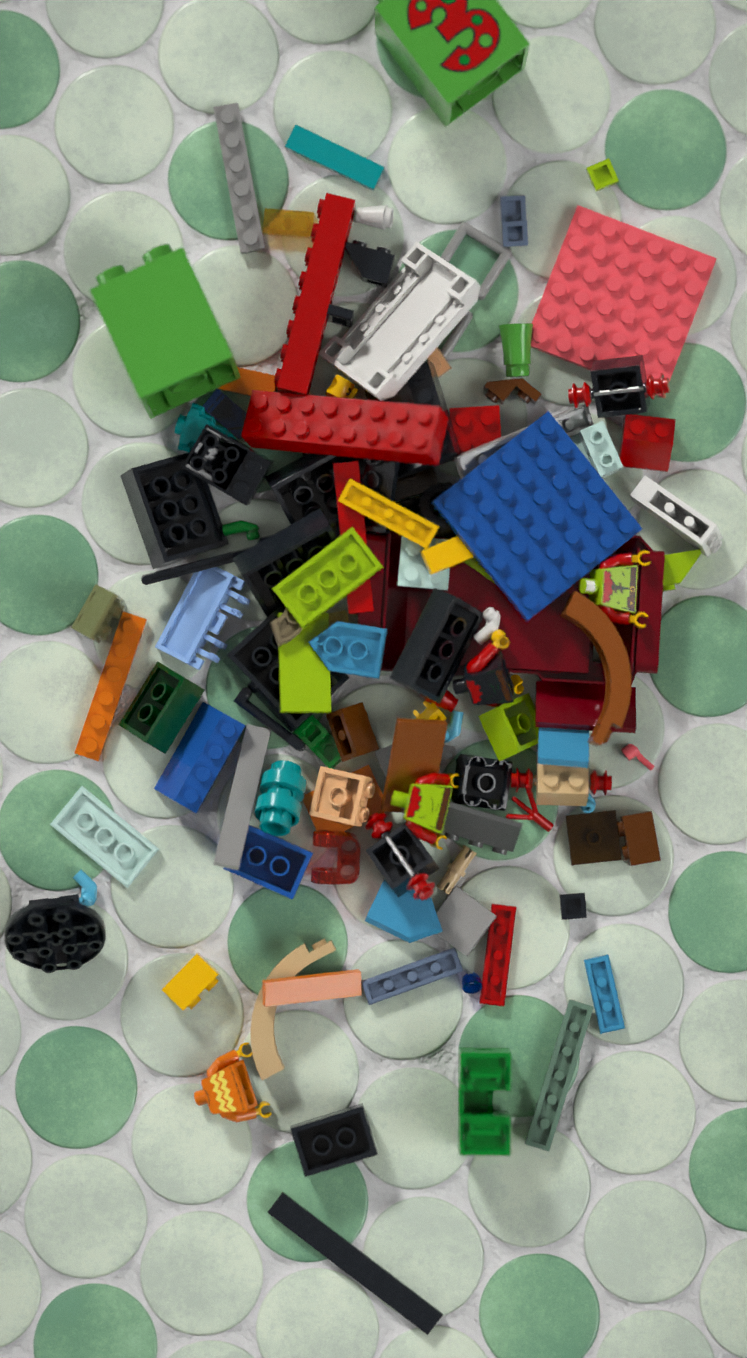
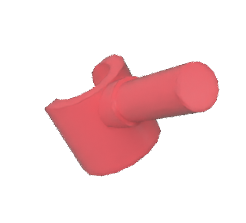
[621,744,654,771]

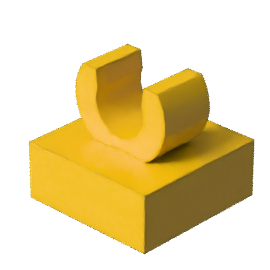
[413,701,447,720]

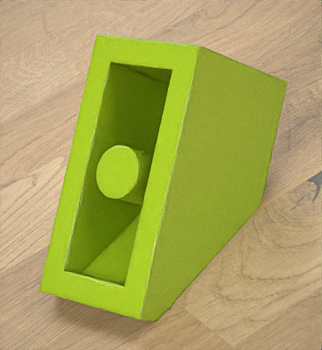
[663,549,701,592]

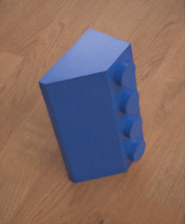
[154,702,246,813]

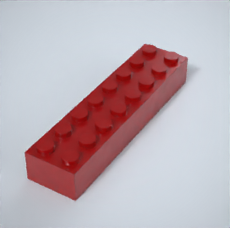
[274,193,356,395]
[241,390,449,466]

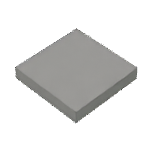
[437,886,497,957]

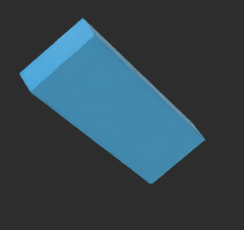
[583,954,625,1034]

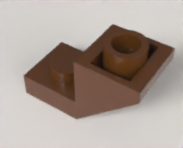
[483,378,542,405]

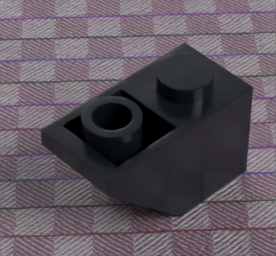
[345,240,395,288]

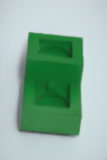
[295,715,342,769]

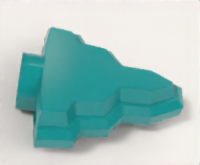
[174,403,236,452]

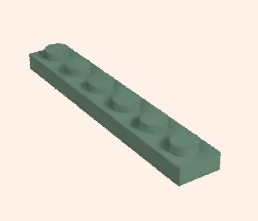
[525,999,594,1152]

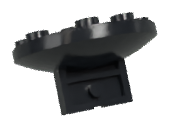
[4,894,106,973]

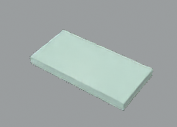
[50,786,159,888]

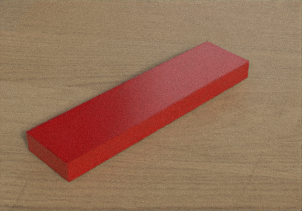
[479,904,517,1007]

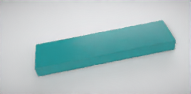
[285,124,385,191]

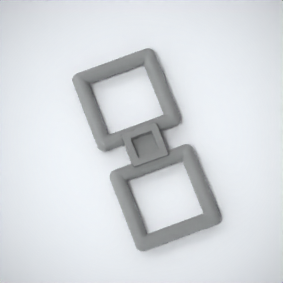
[441,222,512,360]

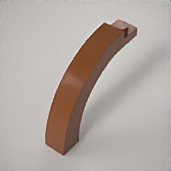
[560,591,631,747]

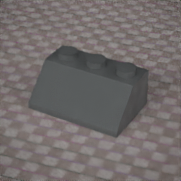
[443,802,523,855]

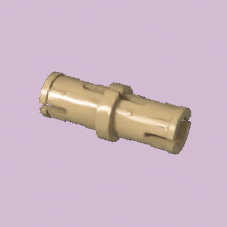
[436,845,477,895]

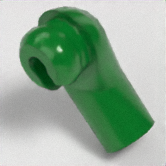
[222,520,260,541]

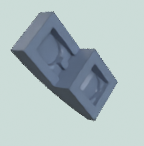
[500,195,528,247]

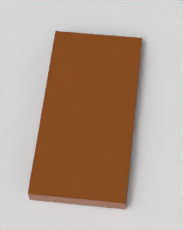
[381,718,448,812]

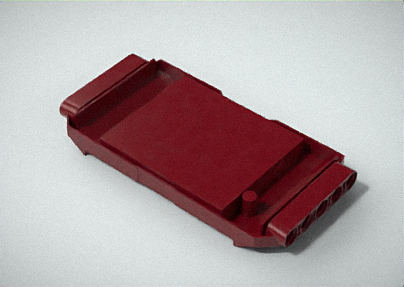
[358,529,665,686]

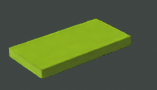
[272,527,383,629]
[278,613,331,713]

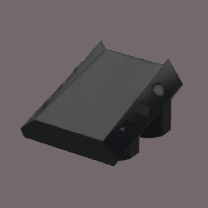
[451,754,513,811]

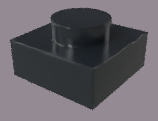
[559,893,587,920]

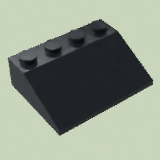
[364,359,461,480]
[120,452,229,569]
[265,453,367,525]
[233,509,337,617]
[223,605,349,733]

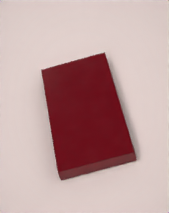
[535,681,636,733]

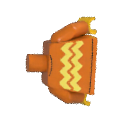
[194,1042,272,1122]

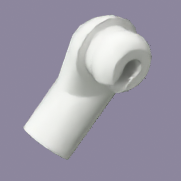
[474,607,501,645]

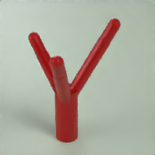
[506,784,554,832]

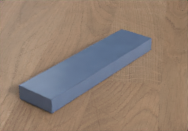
[361,947,463,1005]

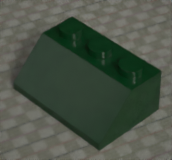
[118,661,205,754]

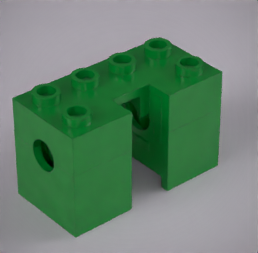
[458,1047,511,1156]

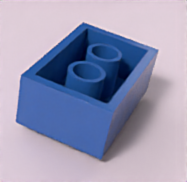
[223,824,313,899]

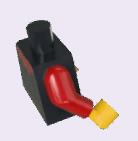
[452,629,524,707]

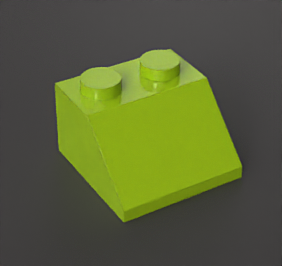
[478,693,538,761]

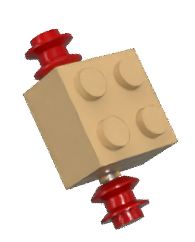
[511,750,612,806]

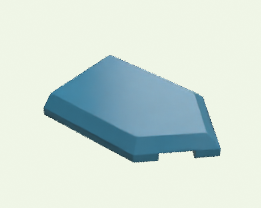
[309,621,387,679]
[365,879,443,943]

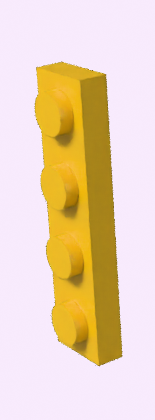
[338,479,439,549]

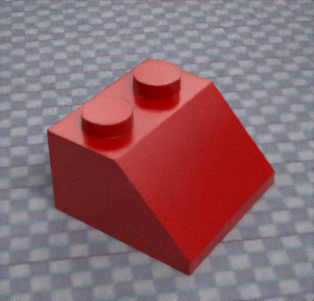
[619,414,676,472]

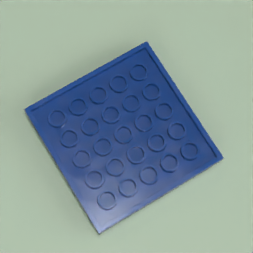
[432,411,643,622]

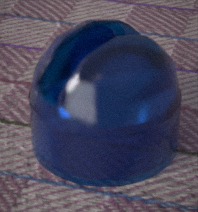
[462,972,482,994]

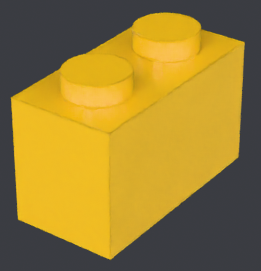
[162,952,220,1011]

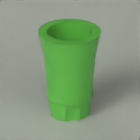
[498,323,533,377]

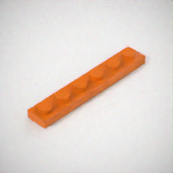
[75,611,147,761]

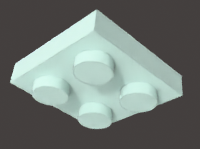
[397,536,450,591]

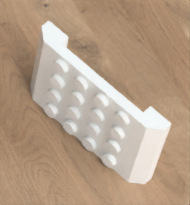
[319,242,481,401]

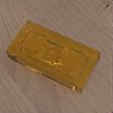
[263,208,314,238]

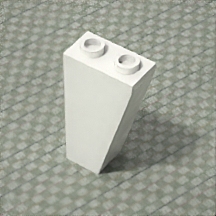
[630,476,723,557]

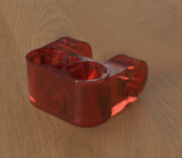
[311,830,361,885]

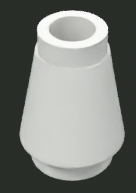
[356,205,394,230]

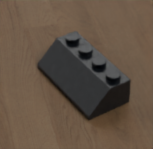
[389,588,483,704]

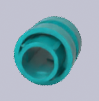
[255,760,307,836]

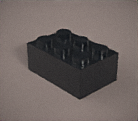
[290,1103,378,1177]

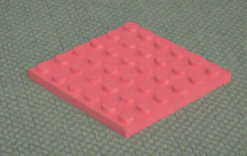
[531,205,717,398]

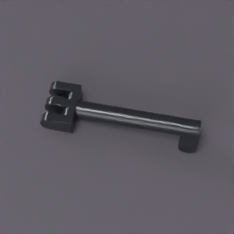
[234,687,306,751]

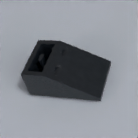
[181,424,274,506]

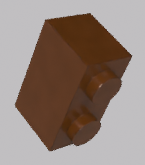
[326,702,379,762]
[617,811,661,866]

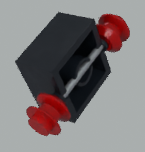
[568,355,670,418]
[365,812,440,900]

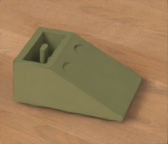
[71,584,125,644]

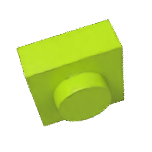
[586,158,619,192]

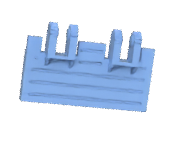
[155,559,251,670]

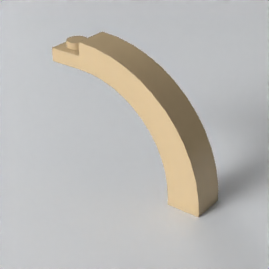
[250,938,336,1080]

